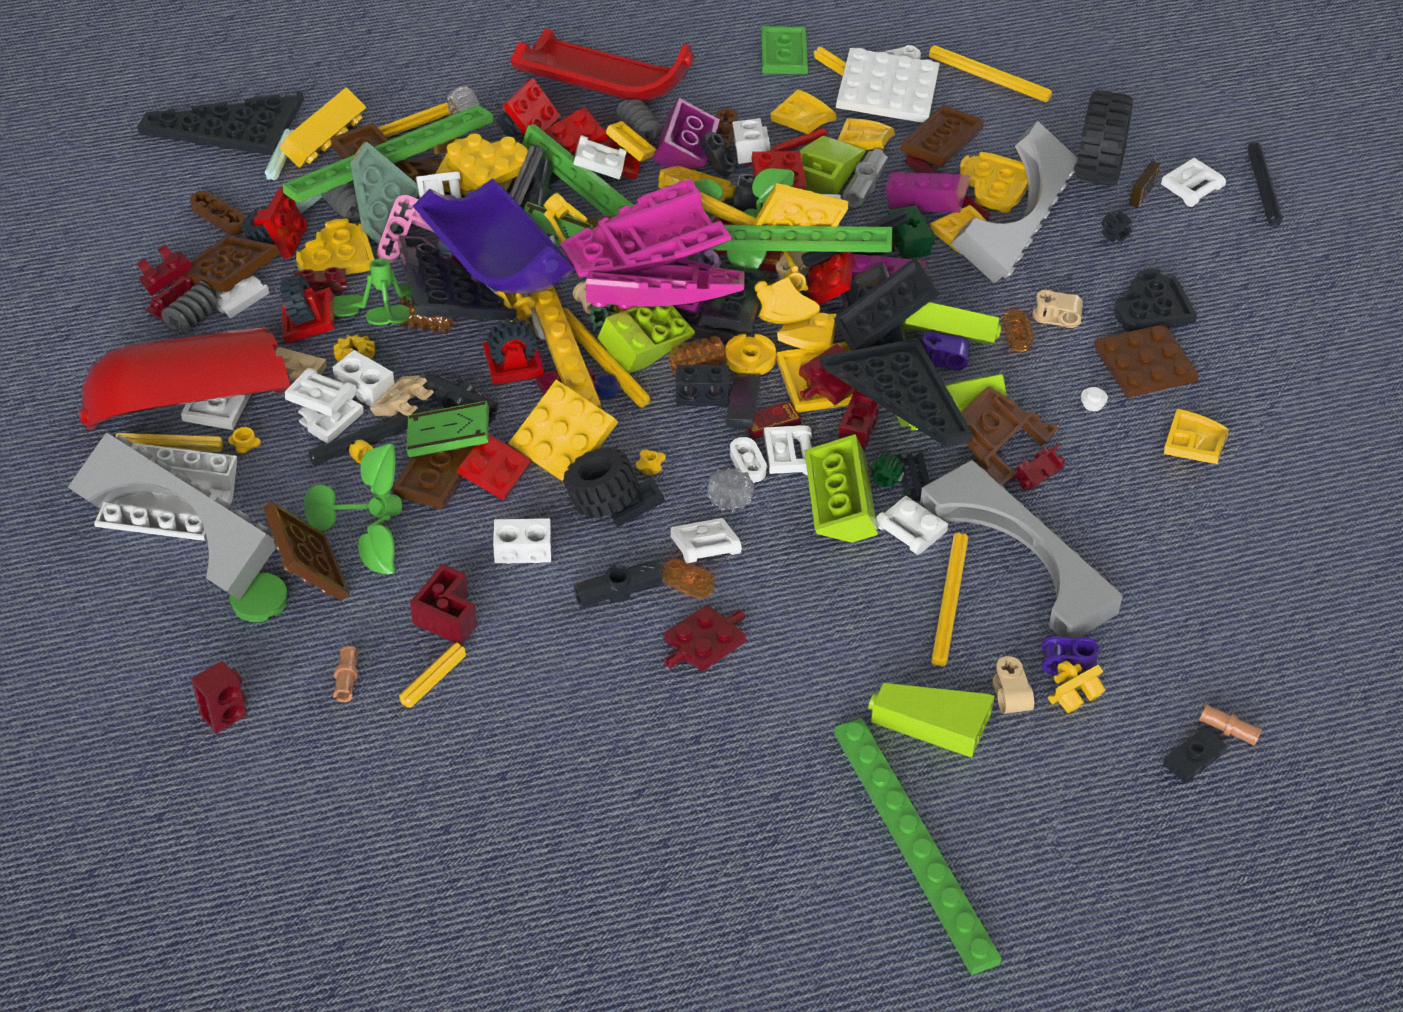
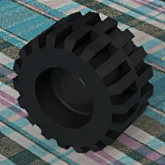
[563,447,639,518]

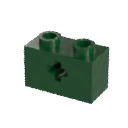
[888,205,935,259]

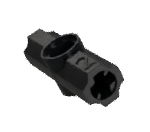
[523,158,553,210]
[423,373,499,424]
[574,560,662,607]

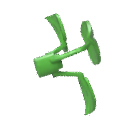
[693,168,794,270]
[334,259,412,325]
[303,444,402,574]

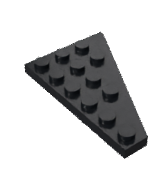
[137,92,304,155]
[398,235,517,321]
[820,339,973,447]

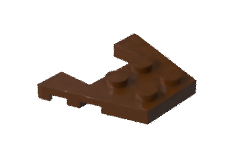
[961,386,1059,486]

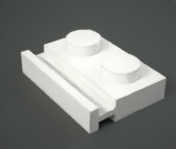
[212,275,269,319]

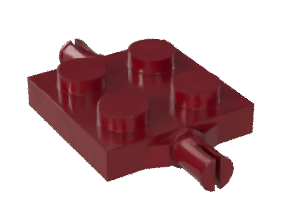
[799,344,857,405]
[664,604,746,672]

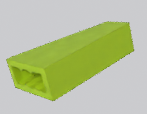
[902,302,1001,345]
[868,683,995,758]

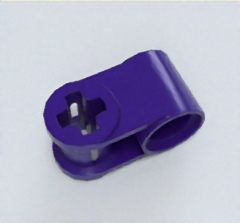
[922,331,970,371]
[1042,636,1099,675]

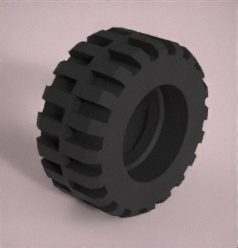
[1076,90,1133,186]

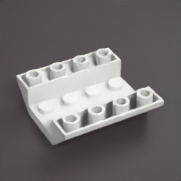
[94,443,237,541]

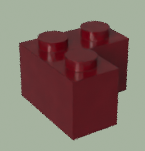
[410,564,477,646]

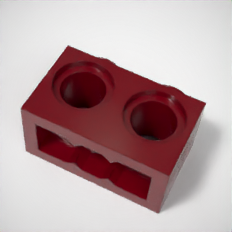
[838,391,879,452]
[191,661,247,734]

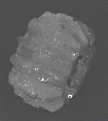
[446,86,480,115]
[707,466,754,512]

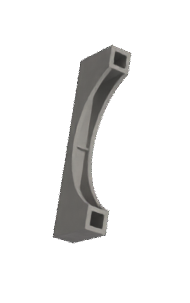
[951,121,1078,283]
[68,432,276,600]
[920,460,1123,638]

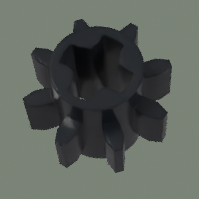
[1101,211,1132,243]

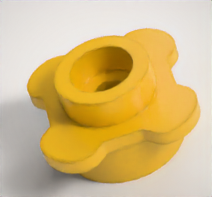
[228,427,261,454]
[636,449,666,476]

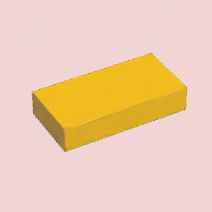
[605,121,657,162]

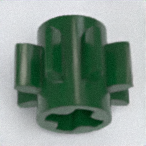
[587,304,619,330]
[870,454,905,487]

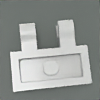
[298,399,364,443]

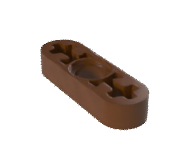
[716,108,737,151]
[190,191,246,235]

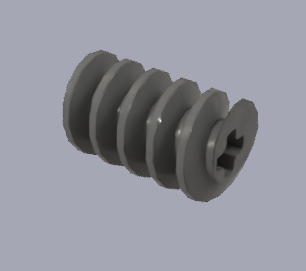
[616,99,662,144]
[321,182,360,223]
[162,281,219,333]

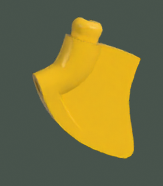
[755,277,820,324]

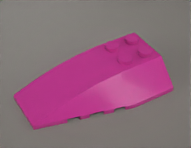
[560,179,731,277]
[586,262,744,309]

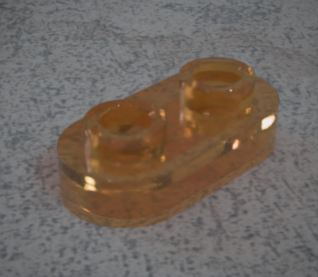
[1002,309,1034,352]
[662,559,715,598]

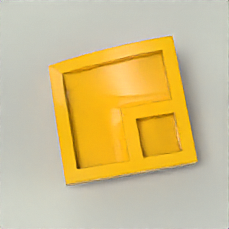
[770,89,837,134]
[838,118,895,150]
[930,205,986,254]
[777,313,837,351]
[1164,409,1229,464]

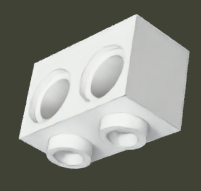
[732,118,770,164]
[333,350,394,407]
[493,519,551,564]

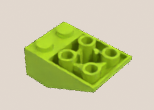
[800,136,866,195]
[598,305,695,374]

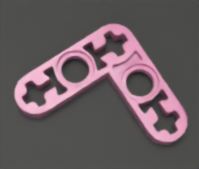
[377,195,434,263]

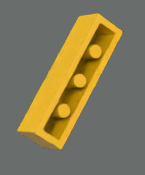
[279,87,366,168]

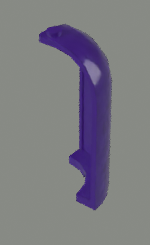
[413,178,575,294]

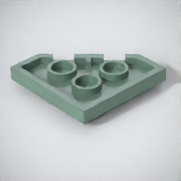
[350,142,419,244]

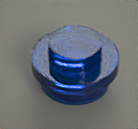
[594,374,620,398]

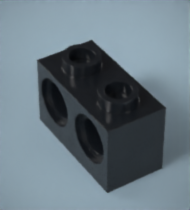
[676,365,729,406]

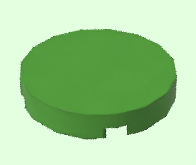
[229,573,288,622]

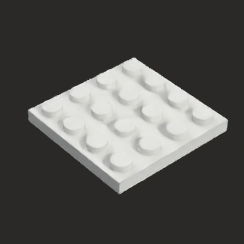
[836,48,940,123]

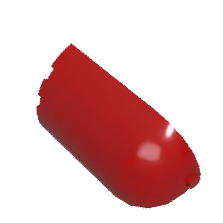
[510,28,694,102]
[79,326,290,431]

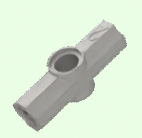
[843,148,888,208]

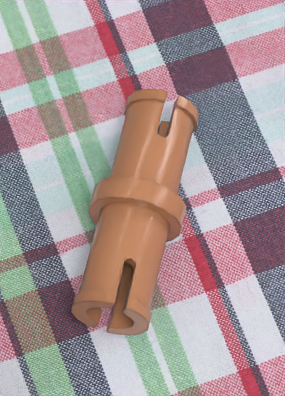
[333,646,359,702]
[1199,704,1262,746]

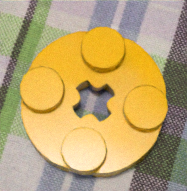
[725,334,776,375]

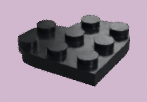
[1114,269,1197,332]

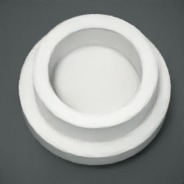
[1081,387,1108,411]

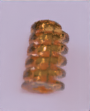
[400,295,455,334]
[669,335,727,378]

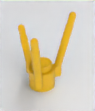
[544,193,589,242]
[768,251,808,292]

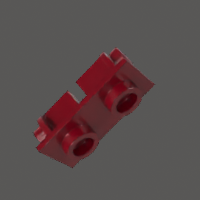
[295,267,347,294]
[146,275,193,321]
[1010,444,1065,490]

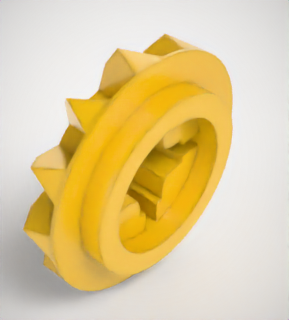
[334,333,375,362]

